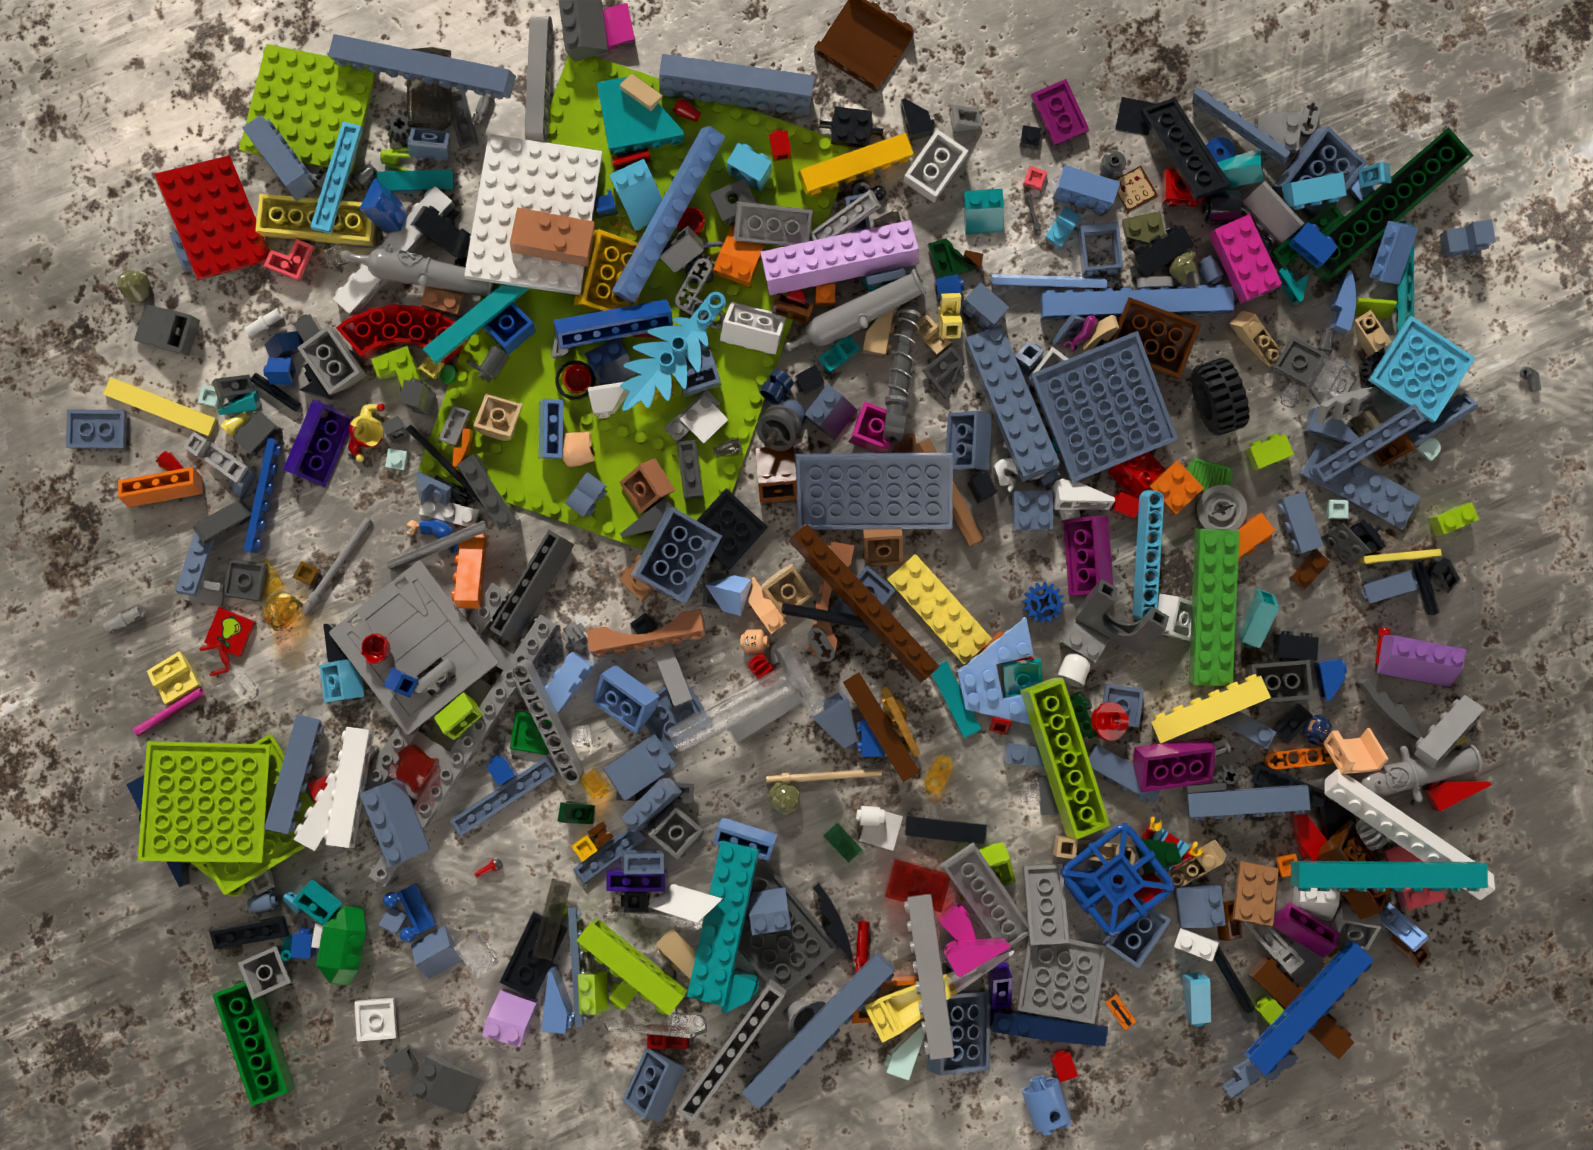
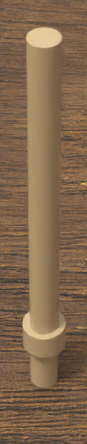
[766,769,882,785]

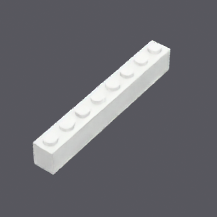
[333,186,456,316]

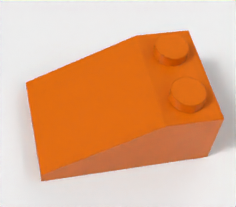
[713,224,766,287]

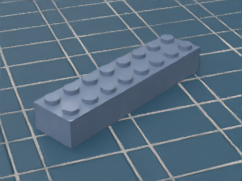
[659,54,815,116]
[965,324,1060,482]

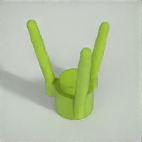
[380,147,411,171]

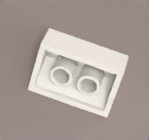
[720,301,786,355]

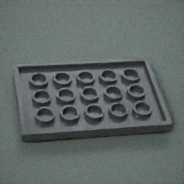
[738,859,839,994]

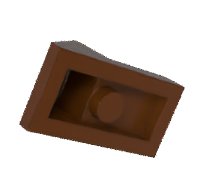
[1373,432,1417,467]

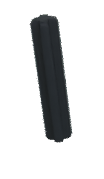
[250,373,301,412]
[1413,560,1440,615]

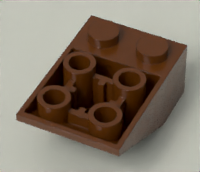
[755,446,797,505]

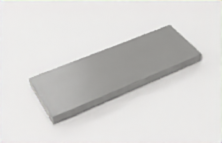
[941,842,1028,953]

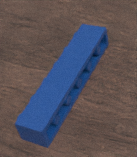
[553,299,673,349]

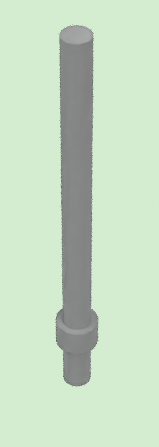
[300,517,372,616]

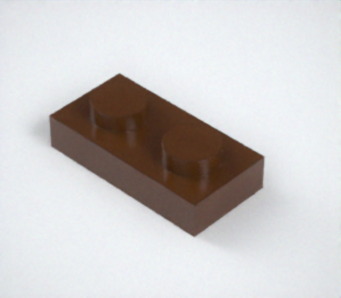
[1289,549,1330,590]

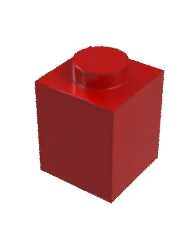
[769,130,792,162]
[1111,492,1139,520]
[1050,1049,1078,1083]

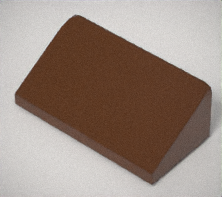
[1217,899,1243,941]

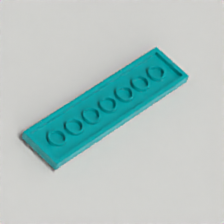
[687,841,760,1007]

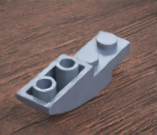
[1222,1051,1299,1098]

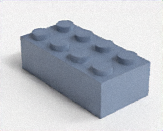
[242,115,315,201]

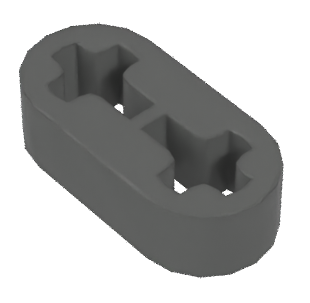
[808,628,835,662]

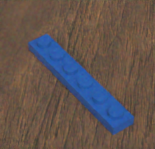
[243,438,282,553]

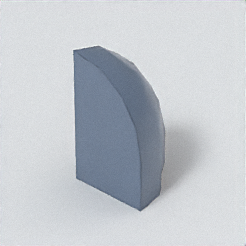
[779,394,805,426]
[231,470,256,500]

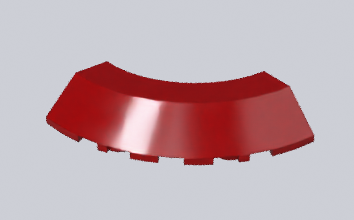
[336,304,471,365]

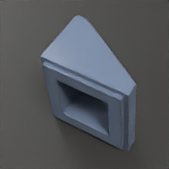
[379,907,408,934]

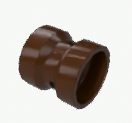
[587,821,614,848]

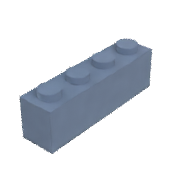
[1088,744,1161,803]

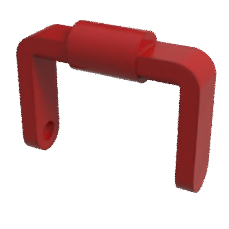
[199,642,231,676]

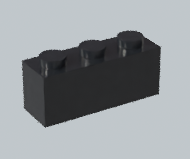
[410,205,471,260]
[1130,224,1194,277]

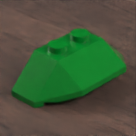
[316,906,366,985]

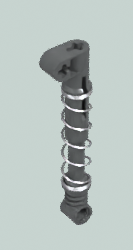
[883,278,923,443]

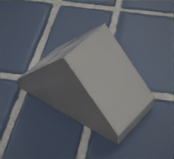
[950,105,982,133]

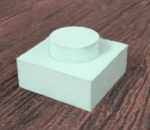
[385,448,409,471]

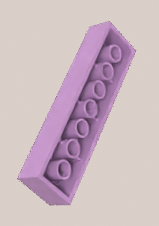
[761,220,920,295]

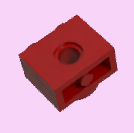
[1162,169,1204,207]

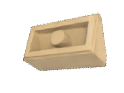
[619,74,663,112]

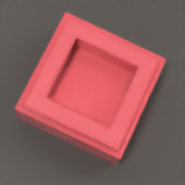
[1023,166,1047,191]

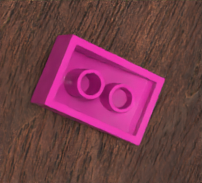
[937,902,976,941]
[943,938,1011,978]

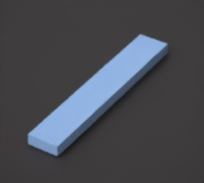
[991,274,1107,288]

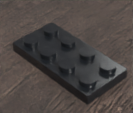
[499,910,569,999]

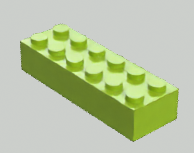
[576,917,688,1016]

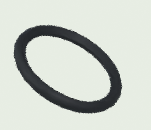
[555,360,595,400]

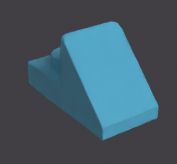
[1359,162,1391,189]
[1045,206,1081,248]

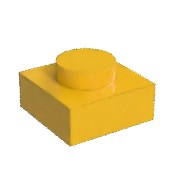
[571,834,599,862]

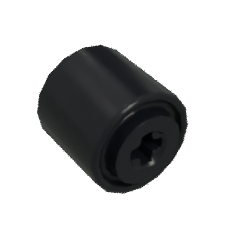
[1201,189,1242,224]

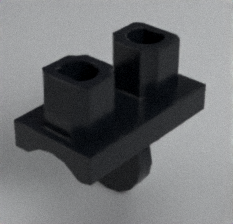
[1350,519,1386,556]

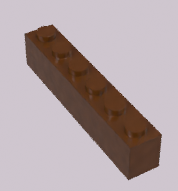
[1248,957,1355,1059]

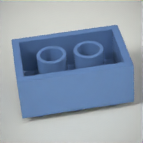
[1052,165,1120,214]

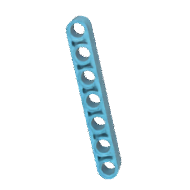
[1133,490,1164,621]

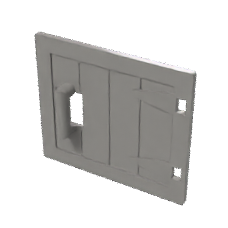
[329,561,499,735]

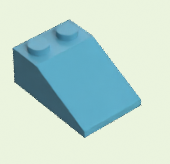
[609,159,662,232]

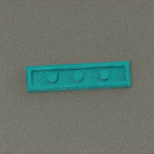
[377,170,455,191]
[932,661,981,738]

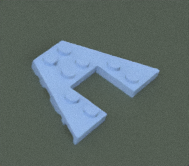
[957,617,1034,725]

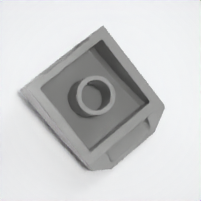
[647,802,704,859]

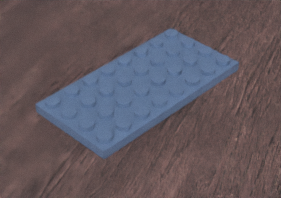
[796,453,953,530]

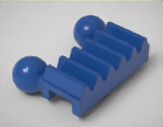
[383,883,437,943]

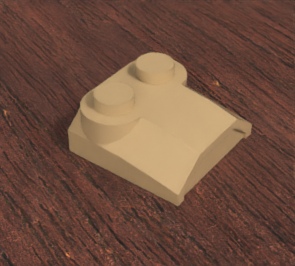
[473,393,523,441]
[761,564,815,618]

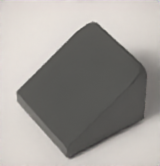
[382,416,409,442]

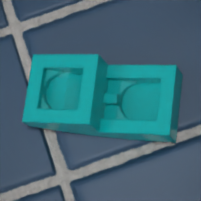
[817,335,861,374]

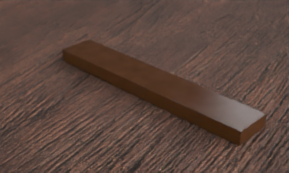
[843,672,920,782]

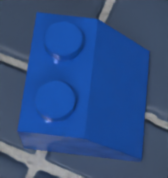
[359,178,407,233]

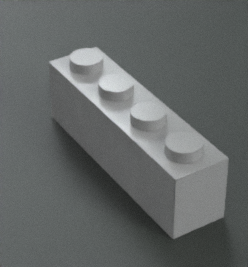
[1414,695,1485,769]

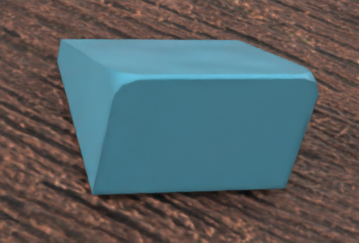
[282,892,301,914]

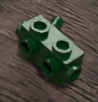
[1070,691,1098,739]

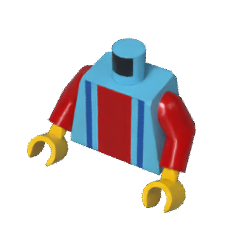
[1142,817,1204,875]

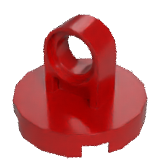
[1091,702,1129,741]

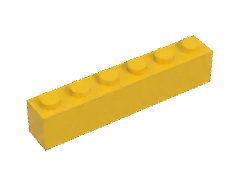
[798,133,914,196]

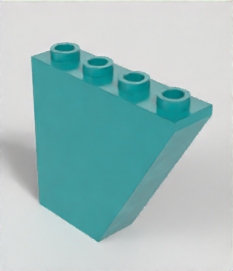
[597,77,685,156]

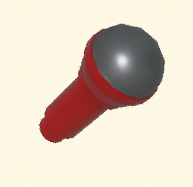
[474,858,502,878]

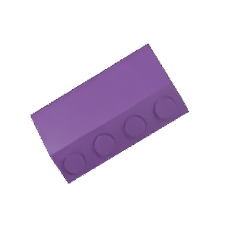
[1377,635,1466,687]

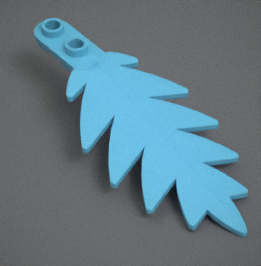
[620,292,726,411]

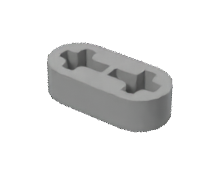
[1300,100,1321,137]
[1137,276,1173,290]

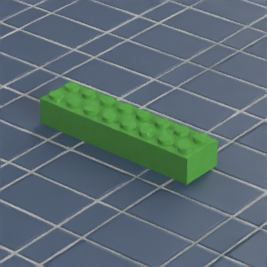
[1189,529,1240,686]

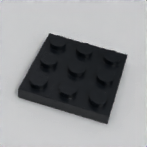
[696,488,768,570]

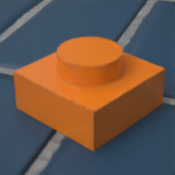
[1275,853,1298,878]

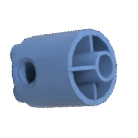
[1021,1075,1071,1136]

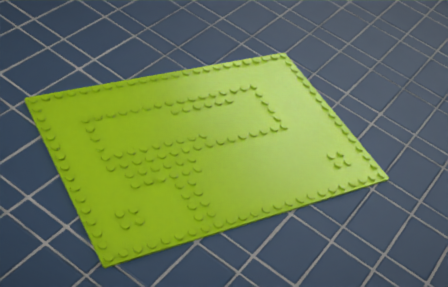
[418,55,853,570]

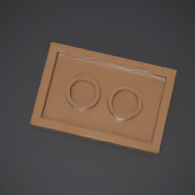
[1232,861,1279,927]

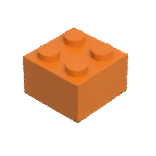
[1146,460,1204,516]

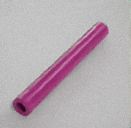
[133,687,205,737]

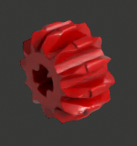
[748,654,778,687]

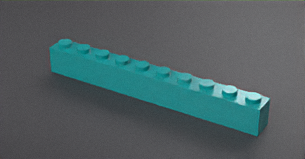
[1291,861,1488,892]

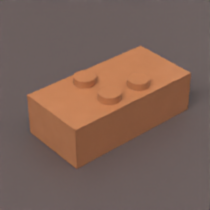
[510,207,595,266]

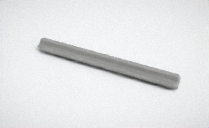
[387,521,489,571]

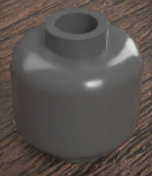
[1100,151,1126,178]

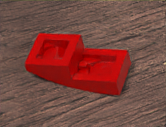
[647,1027,689,1050]

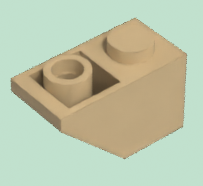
[1354,310,1392,356]

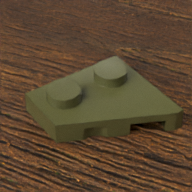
[1122,211,1165,245]

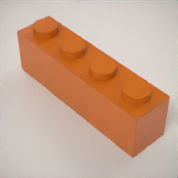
[118,467,203,508]
[1237,513,1275,563]
[452,533,487,609]

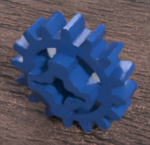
[1022,582,1065,624]

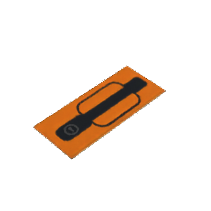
[1105,994,1137,1030]

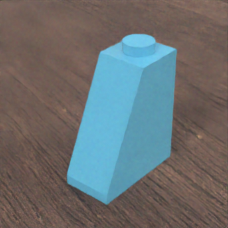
[1181,972,1211,1027]

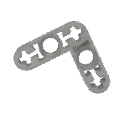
[675,258,725,329]

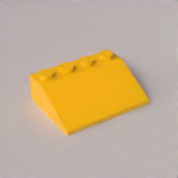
[573,229,640,312]

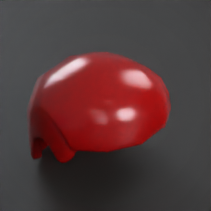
[677,207,706,235]
[562,364,591,393]
[361,633,391,664]

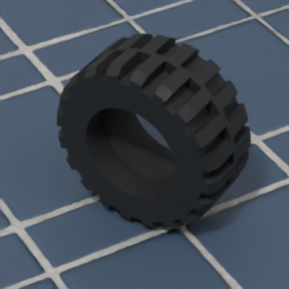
[1191,358,1250,436]

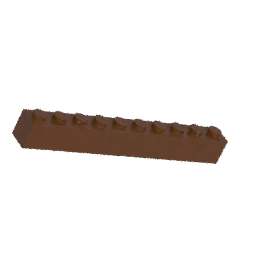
[789,523,940,683]

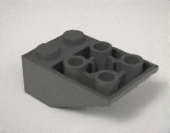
[134,305,200,356]

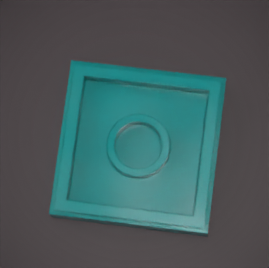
[1002,658,1043,698]

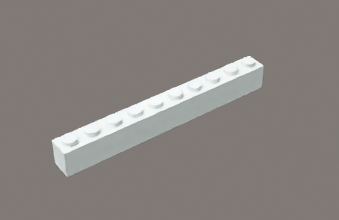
[1324,769,1495,900]

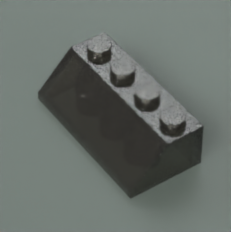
[407,47,452,131]

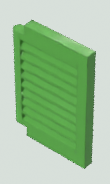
[1187,457,1234,492]

